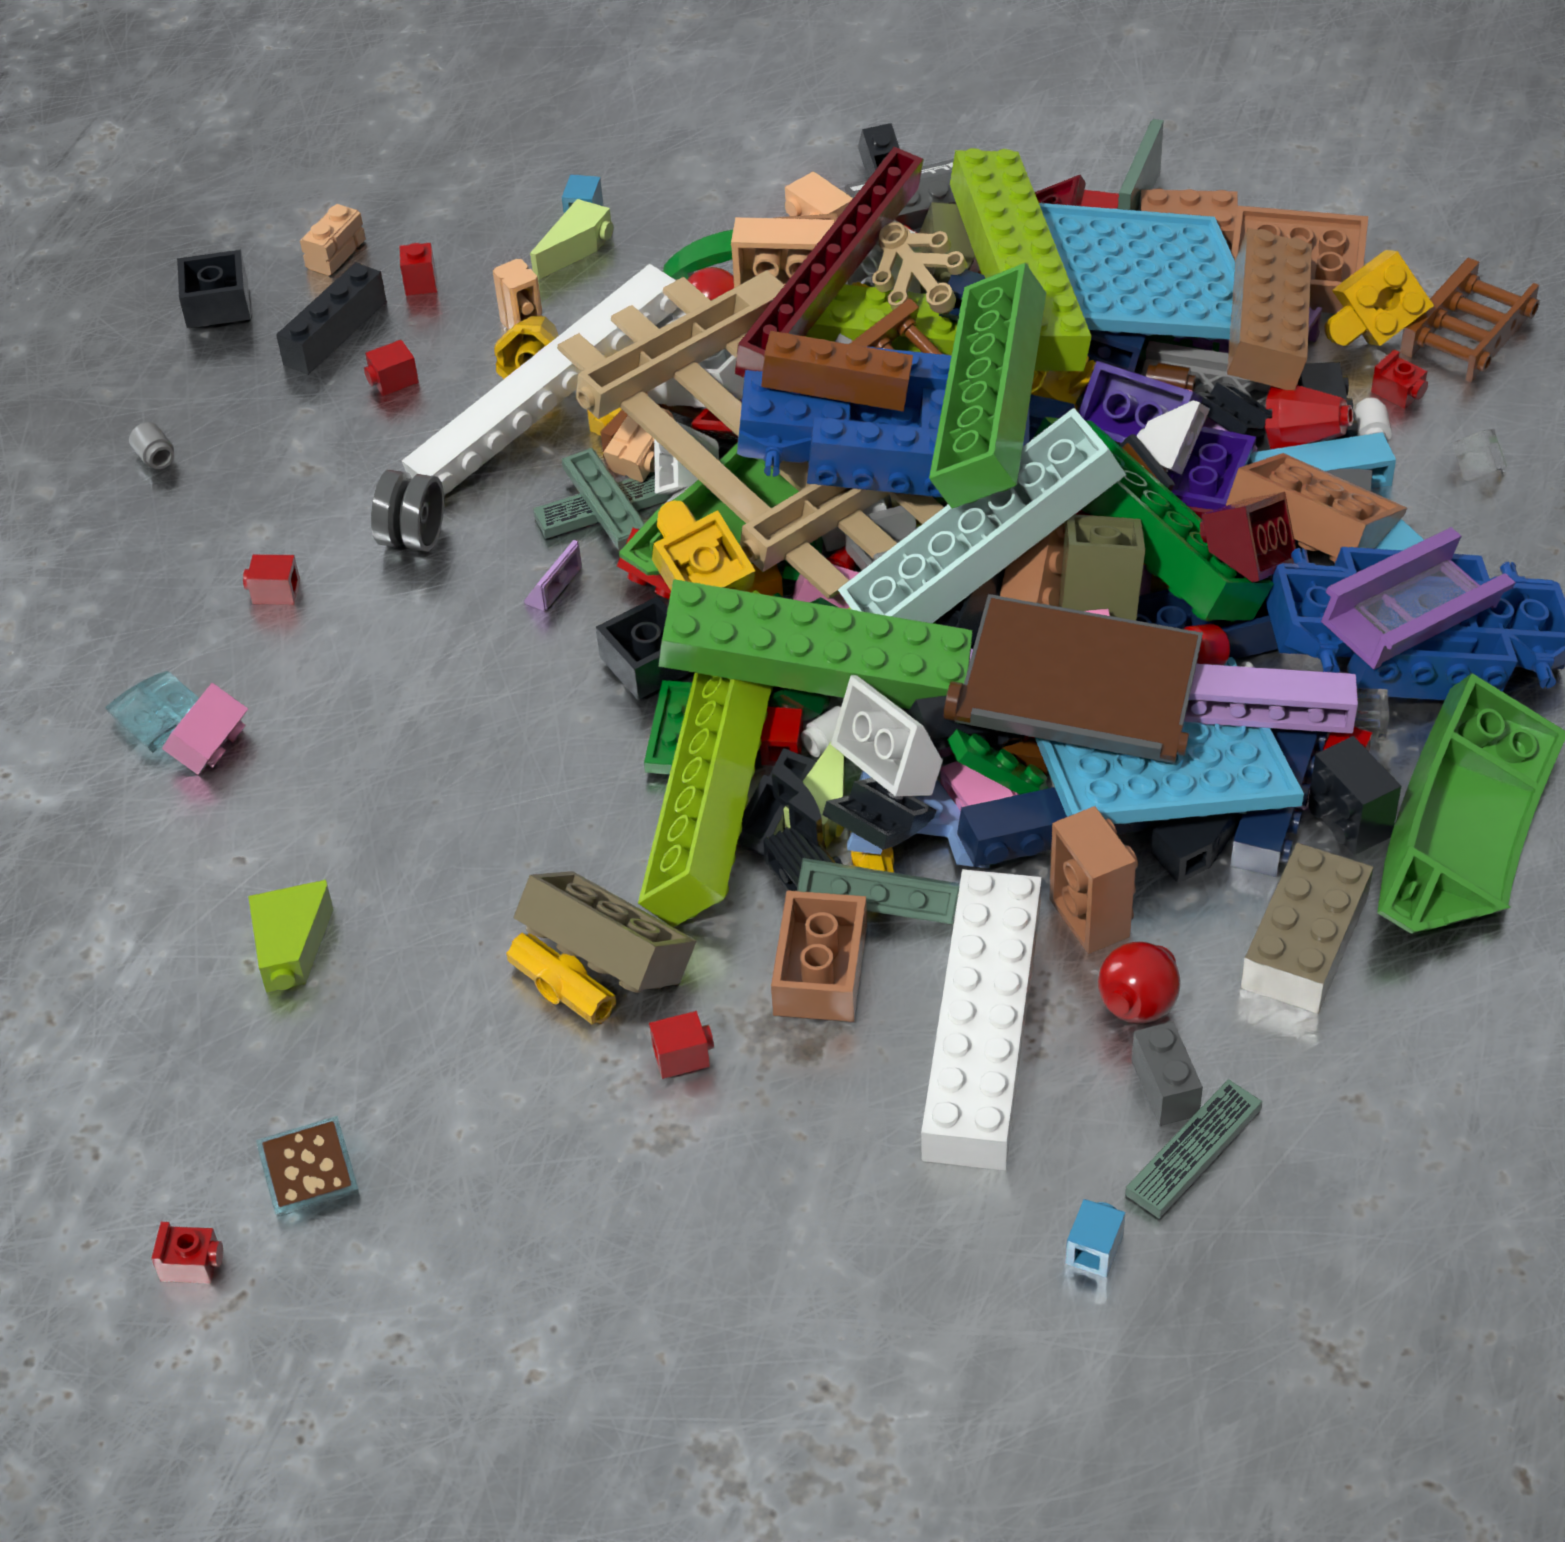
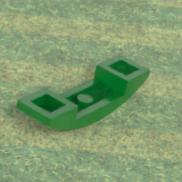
[663,230,733,280]

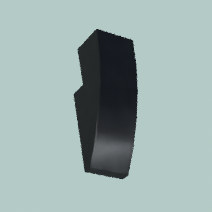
[737,748,817,856]

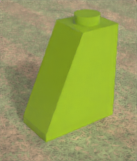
[248,880,333,993]

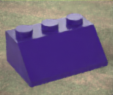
[1079,361,1203,443]
[1167,427,1256,510]

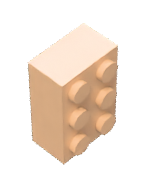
[731,217,834,288]

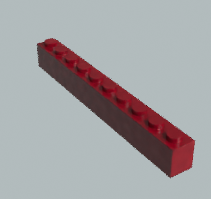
[735,146,924,378]

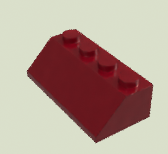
[1200,492,1296,582]

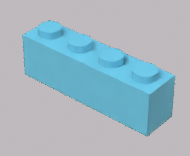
[1247,432,1396,489]

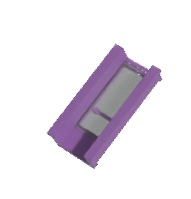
[1321,527,1516,670]

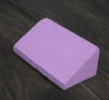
[524,540,582,611]

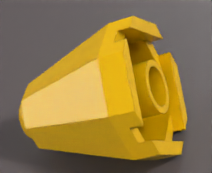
[494,316,559,379]

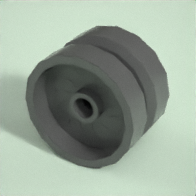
[371,470,444,552]

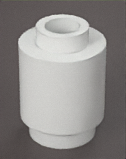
[1353,398,1392,442]
[801,706,841,757]

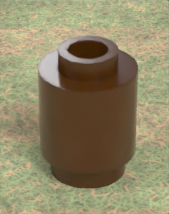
[1146,362,1196,392]

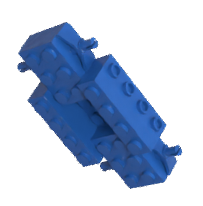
[737,347,1029,497]
[1265,547,1565,700]

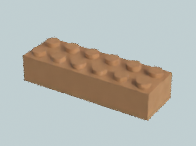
[1227,228,1312,390]

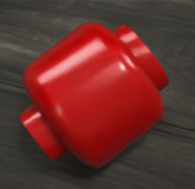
[1184,624,1230,666]

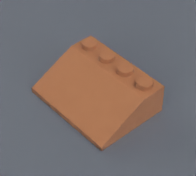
[1231,206,1368,314]
[1226,453,1407,562]

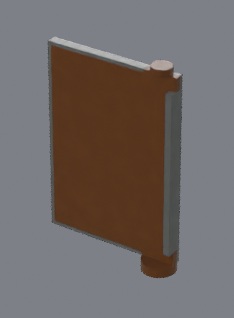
[944,594,1203,764]

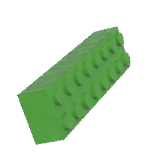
[929,263,1046,509]
[659,579,973,709]

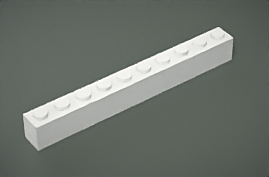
[402,264,678,496]

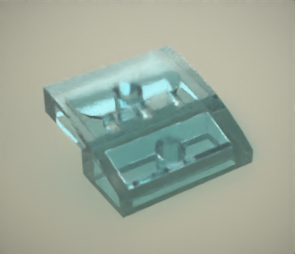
[105,671,199,753]

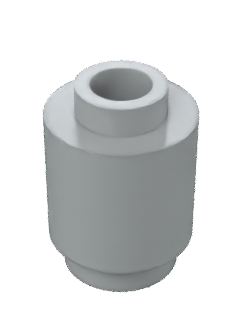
[129,422,174,469]

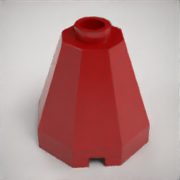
[1265,385,1353,450]

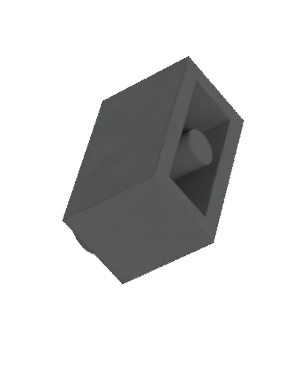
[1131,1021,1203,1126]

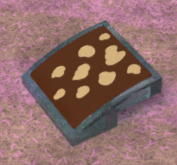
[256,1116,359,1218]

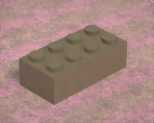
[1241,843,1373,1014]
[513,871,697,993]

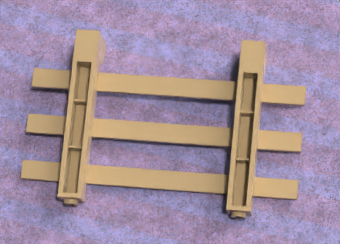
[557,270,944,600]

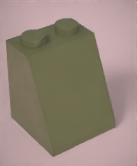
[920,202,976,294]
[1059,514,1145,621]

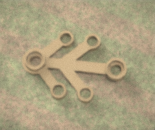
[872,222,967,314]

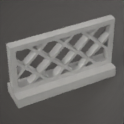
[1141,341,1272,438]

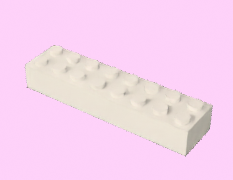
[921,869,1042,1171]

